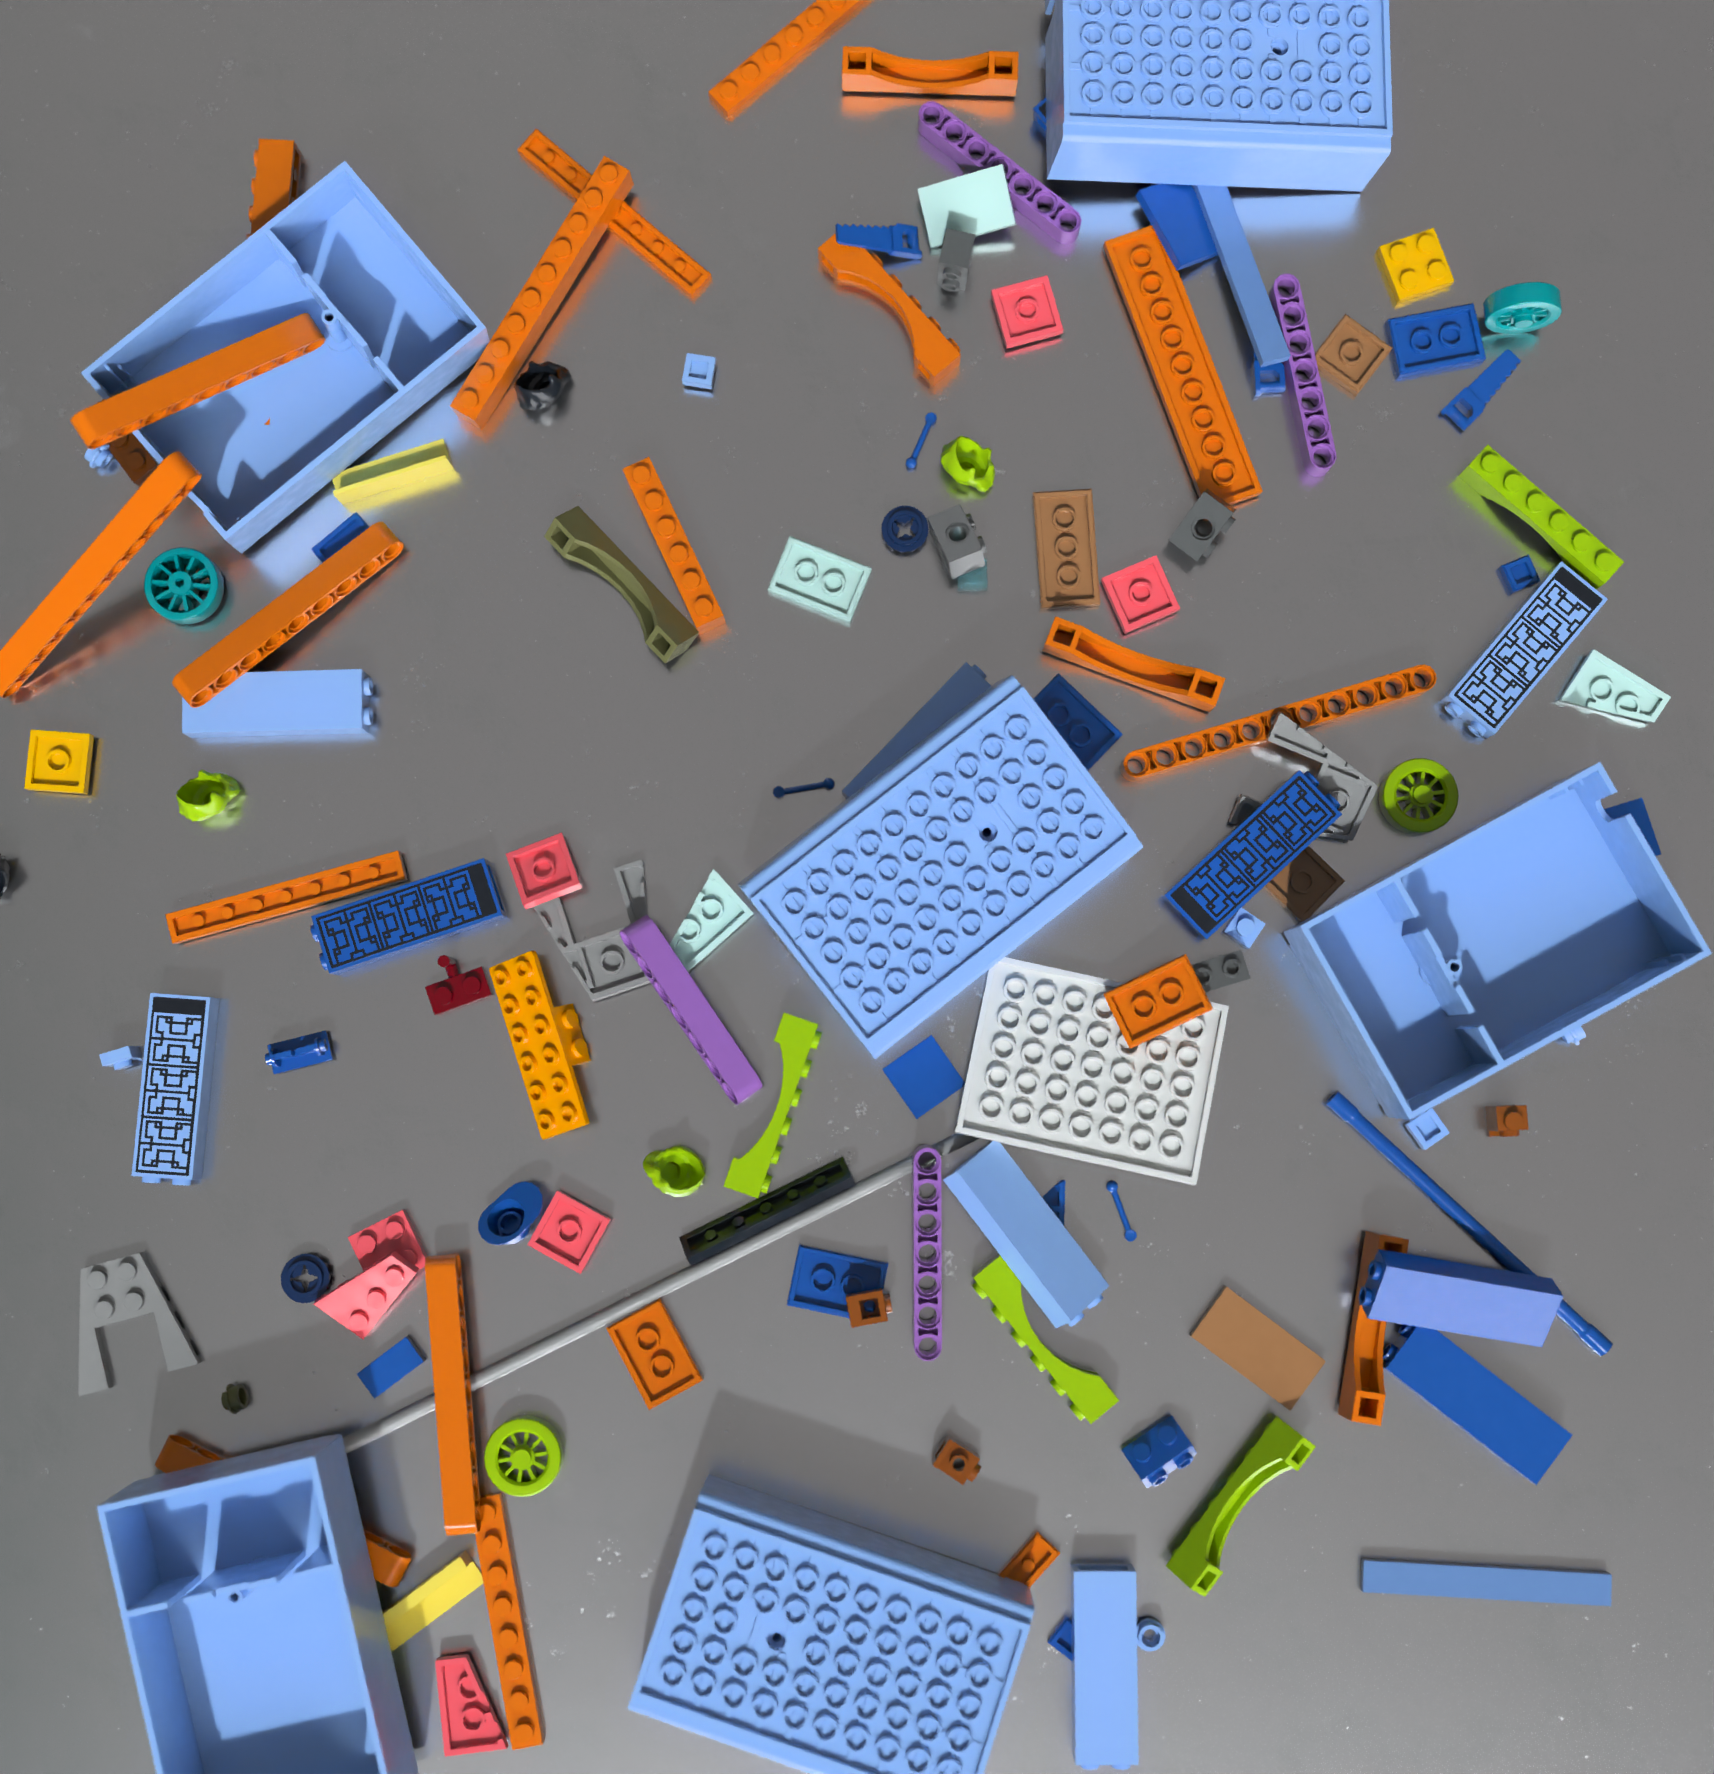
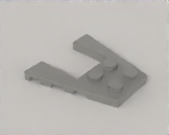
[1229,711,1378,841]
[534,859,650,1002]
[78,1252,201,1397]

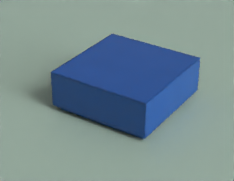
[1499,554,1540,595]
[1047,1616,1072,1661]

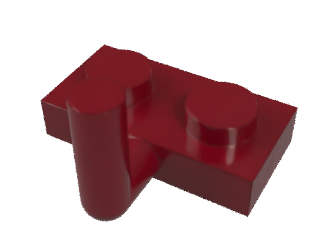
[425,955,493,1016]

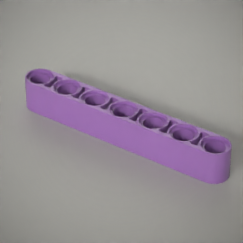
[918,101,1082,245]
[1268,274,1336,477]
[620,915,762,1105]
[912,1144,942,1361]

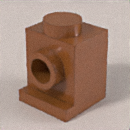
[1485,1105,1529,1137]
[846,1288,893,1328]
[931,1434,981,1485]

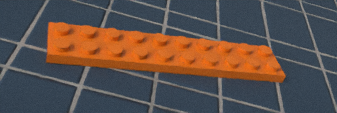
[1103,225,1263,505]

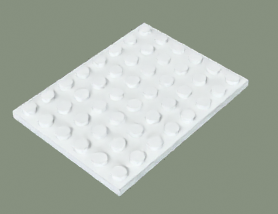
[955,957,1229,1185]

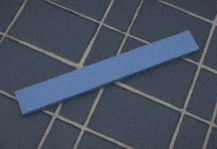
[1192,185,1291,367]
[1360,1558,1612,1606]

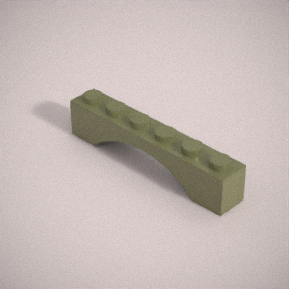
[544,506,699,664]

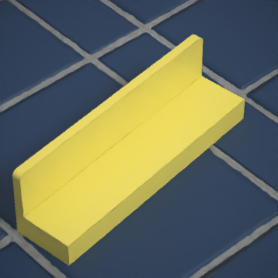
[332,439,454,505]
[382,1550,483,1652]

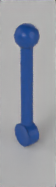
[906,412,937,469]
[773,778,835,798]
[1106,1180,1137,1242]

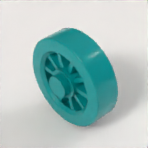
[1483,282,1562,334]
[144,547,224,624]

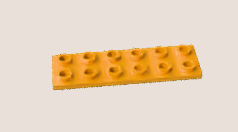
[489,950,591,1140]

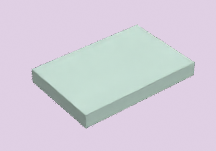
[918,164,1017,248]
[768,536,872,624]

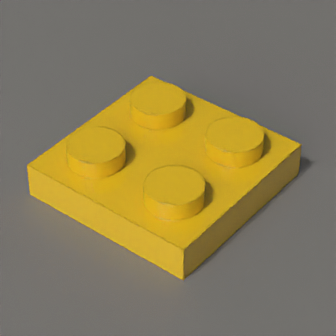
[1377,228,1454,304]
[24,730,94,794]

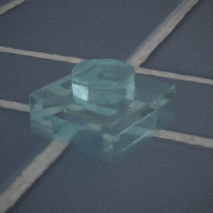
[957,559,988,591]

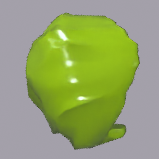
[941,436,995,492]
[176,769,240,821]
[643,1145,705,1197]

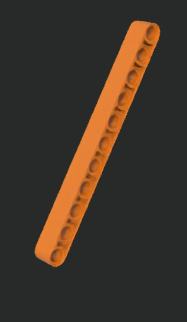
[0,451,202,698]
[1120,665,1437,782]

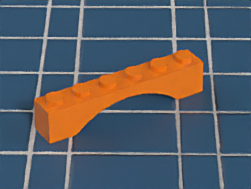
[842,46,1019,96]
[818,233,961,387]
[622,457,726,636]
[1042,616,1226,713]
[1338,1231,1409,1426]

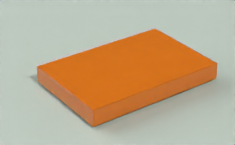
[1103,954,1214,1049]
[606,1298,704,1410]

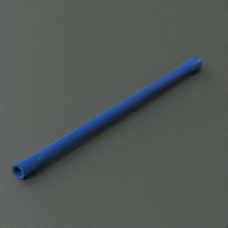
[1325,1090,1613,1356]

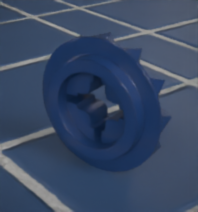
[881,506,929,553]
[281,1253,331,1303]

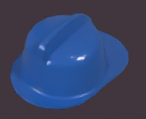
[478,1181,543,1245]

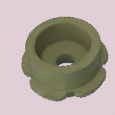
[221,1384,248,1414]

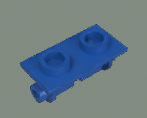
[265,1030,333,1074]

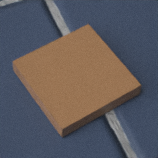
[1315,314,1392,397]
[1264,846,1345,923]

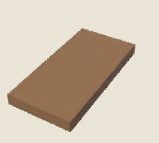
[1032,489,1100,610]
[1189,1286,1326,1411]

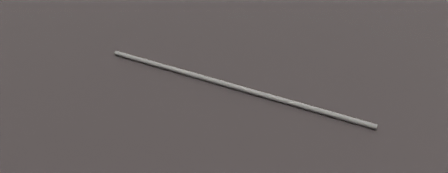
[343,1133,980,1454]

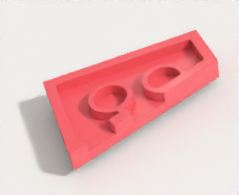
[313,1251,419,1339]
[435,1654,509,1757]

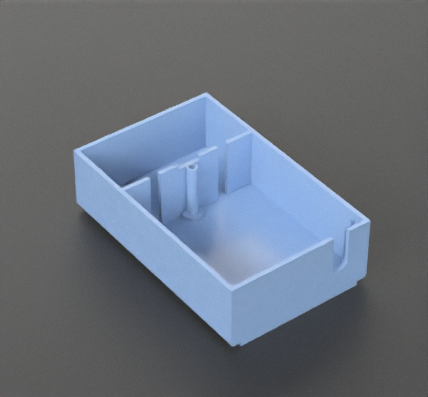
[1045,0,1393,191]
[81,161,490,554]
[737,675,1143,1059]
[1284,762,1712,1120]
[97,1434,419,1774]
[628,1474,1035,1774]

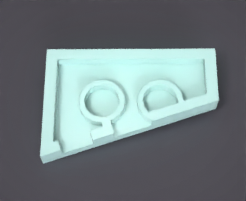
[1558,649,1671,723]
[670,869,754,973]

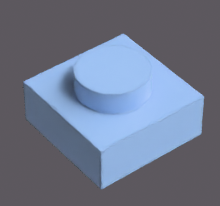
[682,353,716,389]
[1222,907,1266,949]
[99,1046,142,1070]
[1404,1108,1450,1150]

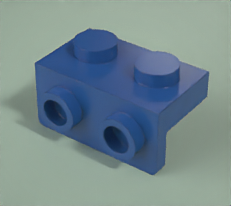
[1121,1415,1197,1488]

